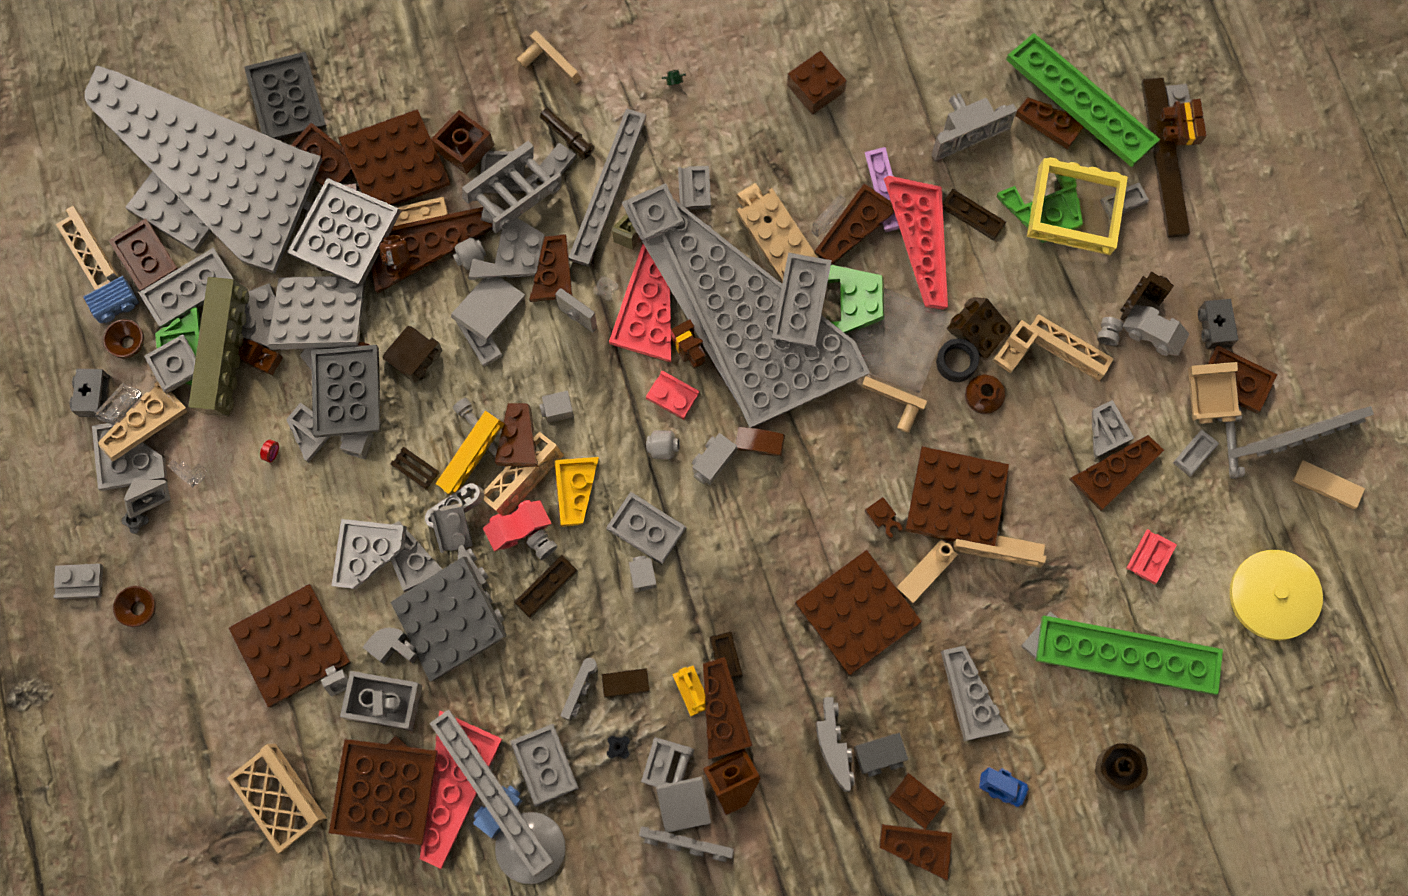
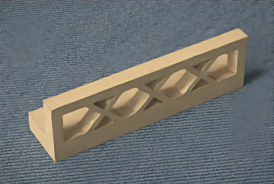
[56,206,119,290]
[1031,314,1114,382]
[483,432,564,516]
[952,535,1046,568]

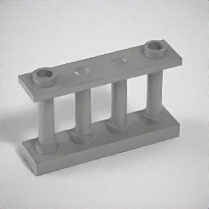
[462,141,561,233]

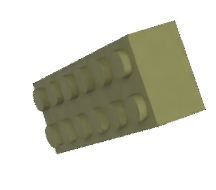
[188,277,249,417]

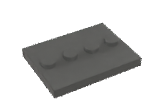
[244,52,327,140]
[311,345,381,438]

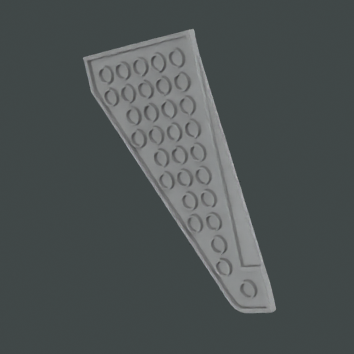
[85,66,323,274]
[622,189,870,428]

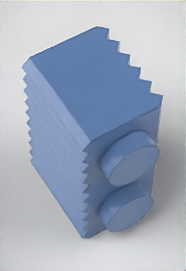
[83,276,139,323]

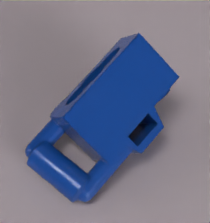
[979,767,1029,807]

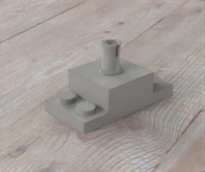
[932,94,1017,162]

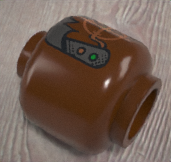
[379,235,410,269]

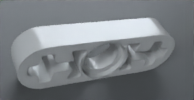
[425,483,484,528]

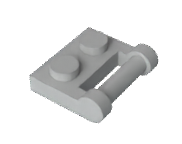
[641,737,694,787]

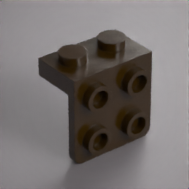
[1120,271,1174,321]
[946,297,1011,358]
[383,326,443,383]

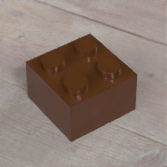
[787,50,847,115]
[431,110,494,175]

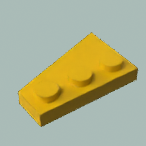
[554,457,599,527]

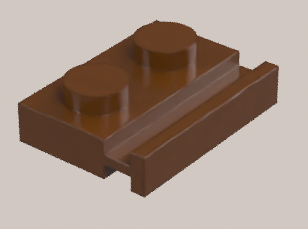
[887,773,946,829]

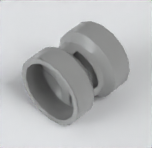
[1097,317,1124,346]
[526,529,558,560]

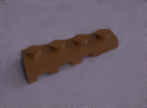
[814,184,894,265]
[1069,435,1164,511]
[703,657,753,759]

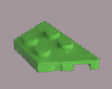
[155,307,200,386]

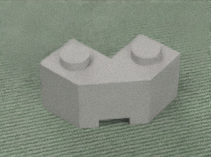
[1123,305,1190,356]

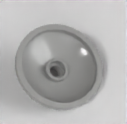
[495,812,565,884]

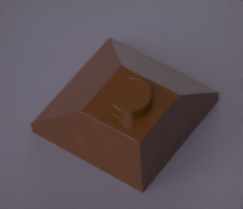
[703,749,761,815]

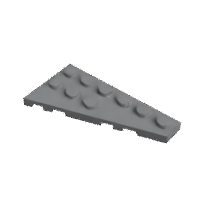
[1229,406,1374,458]

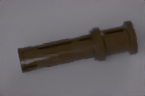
[540,108,595,160]

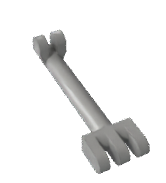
[1217,405,1245,479]

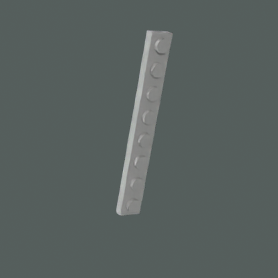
[569,108,646,267]
[430,709,554,877]

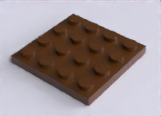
[338,109,450,206]
[905,446,1009,546]
[795,550,922,676]
[229,584,351,708]
[329,739,438,845]

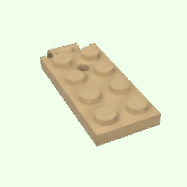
[736,183,818,282]

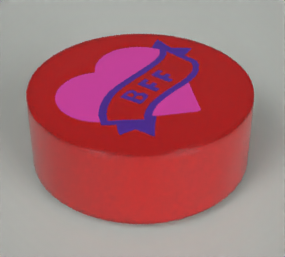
[260,439,279,463]

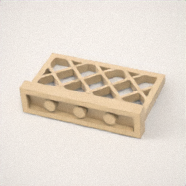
[227,744,327,854]

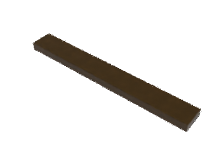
[1141,77,1190,238]

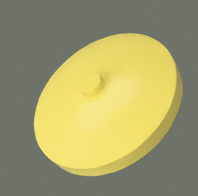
[1230,550,1323,640]

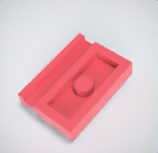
[646,371,700,420]
[1126,529,1177,585]

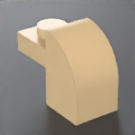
[993,320,1040,373]

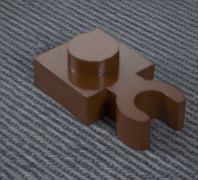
[865,497,903,539]

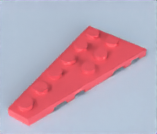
[884,176,948,310]
[609,244,671,363]
[420,711,503,869]

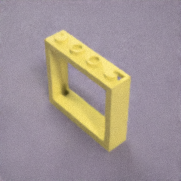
[1027,158,1128,255]

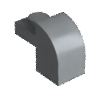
[362,628,418,664]

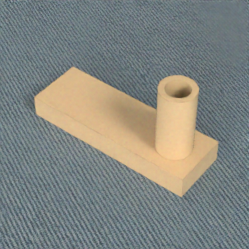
[517,30,582,84]
[862,376,927,433]
[897,540,958,604]

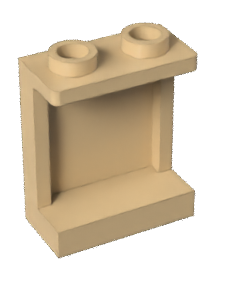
[1188,362,1242,424]

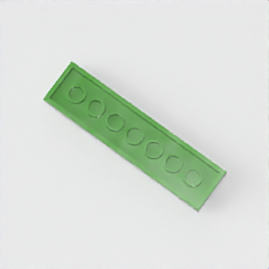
[1006,33,1160,167]
[1035,615,1223,695]

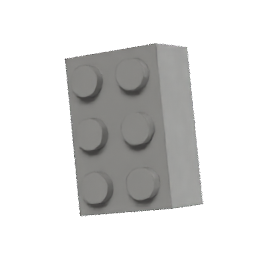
[340,671,422,731]

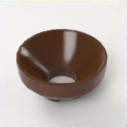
[103,319,144,359]
[965,374,1005,414]
[113,586,156,627]

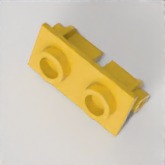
[672,666,706,716]

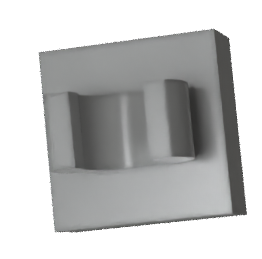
[321,665,349,697]
[373,691,397,718]

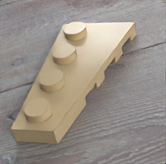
[98,381,187,462]

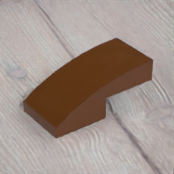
[238,338,283,376]
[735,427,785,456]

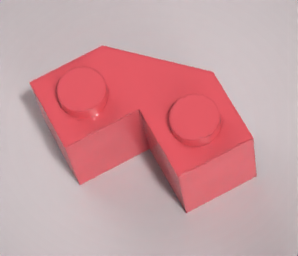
[483,500,552,552]

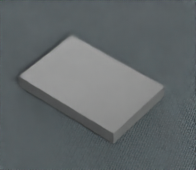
[451,277,525,342]
[606,492,687,565]
[510,724,579,807]

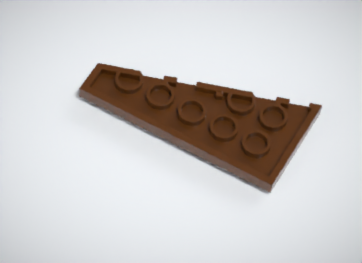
[371,207,493,294]

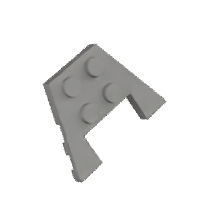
[468,202,544,280]

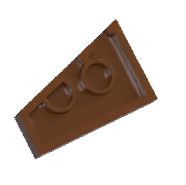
[1015,97,1084,150]

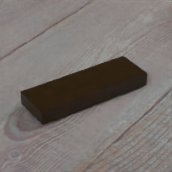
[942,188,1006,241]
[514,555,578,619]

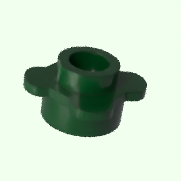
[662,70,686,85]

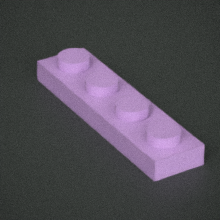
[865,147,900,232]

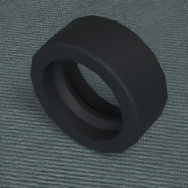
[936,338,980,382]

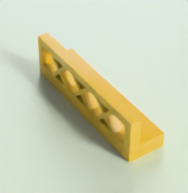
[436,411,505,495]

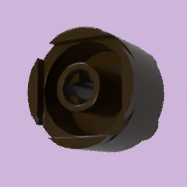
[1095,743,1148,792]

